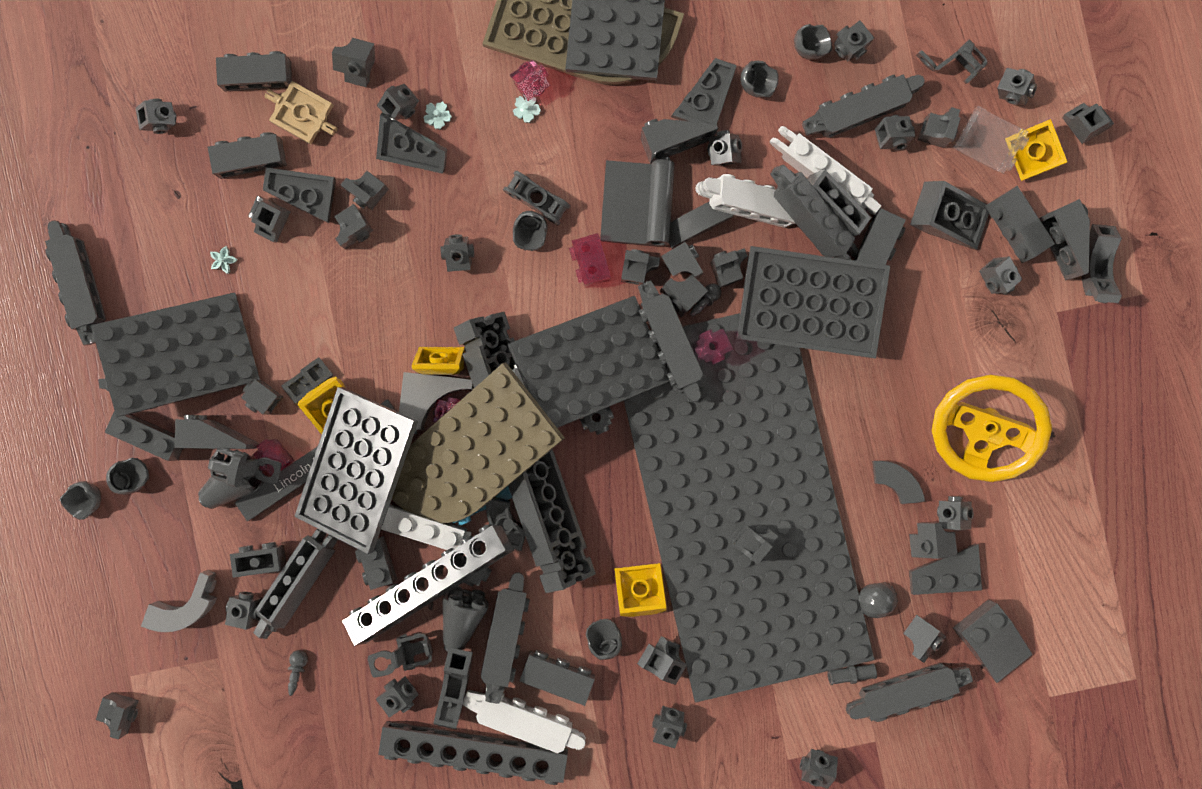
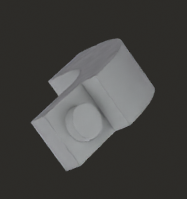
[141,570,217,632]

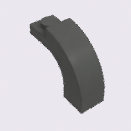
[1082,224,1122,303]
[433,647,473,730]

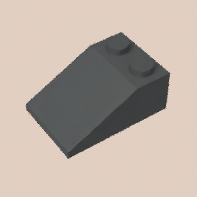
[640,119,718,164]
[910,181,989,250]
[1039,199,1090,281]
[175,415,260,449]
[953,600,1033,683]

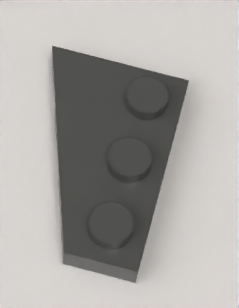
[671,58,737,124]
[376,112,448,174]
[263,167,336,223]
[909,543,982,595]

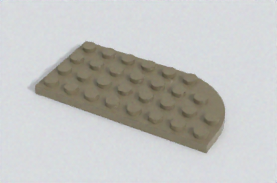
[483,0,684,85]
[392,363,565,523]

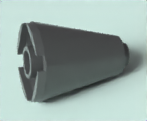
[198,450,265,509]

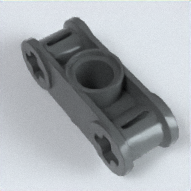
[503,170,571,226]

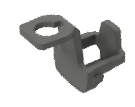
[916,39,988,84]
[208,448,282,487]
[368,633,433,678]

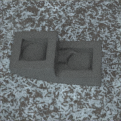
[281,357,333,405]

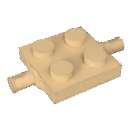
[265,81,338,145]

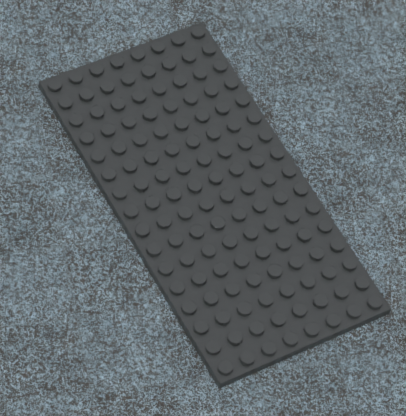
[623,313,874,703]

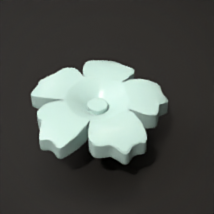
[513,95,541,123]
[423,102,452,129]

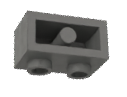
[355,536,398,590]
[230,542,286,578]

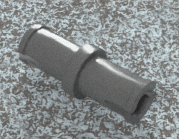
[827,664,877,685]

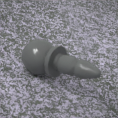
[690,284,722,316]
[288,650,308,696]

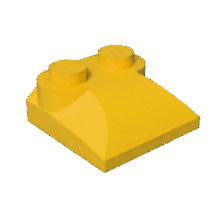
[1005,119,1068,181]
[412,347,465,375]
[298,377,345,435]
[615,563,666,617]

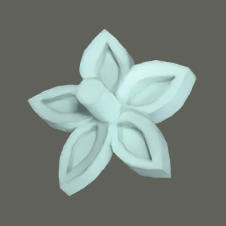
[210,246,238,274]

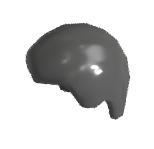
[794,24,832,60]
[740,60,779,98]
[513,211,548,251]
[106,457,149,495]
[60,481,102,520]
[859,582,898,618]
[586,619,622,660]

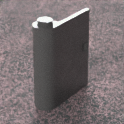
[600,156,675,246]

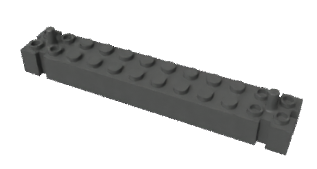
[453,312,596,593]

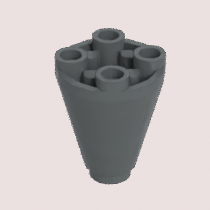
[443,586,489,652]

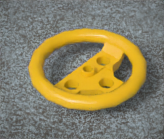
[931,374,1052,482]

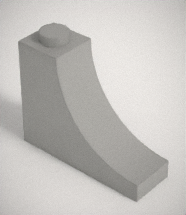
[399,372,474,434]

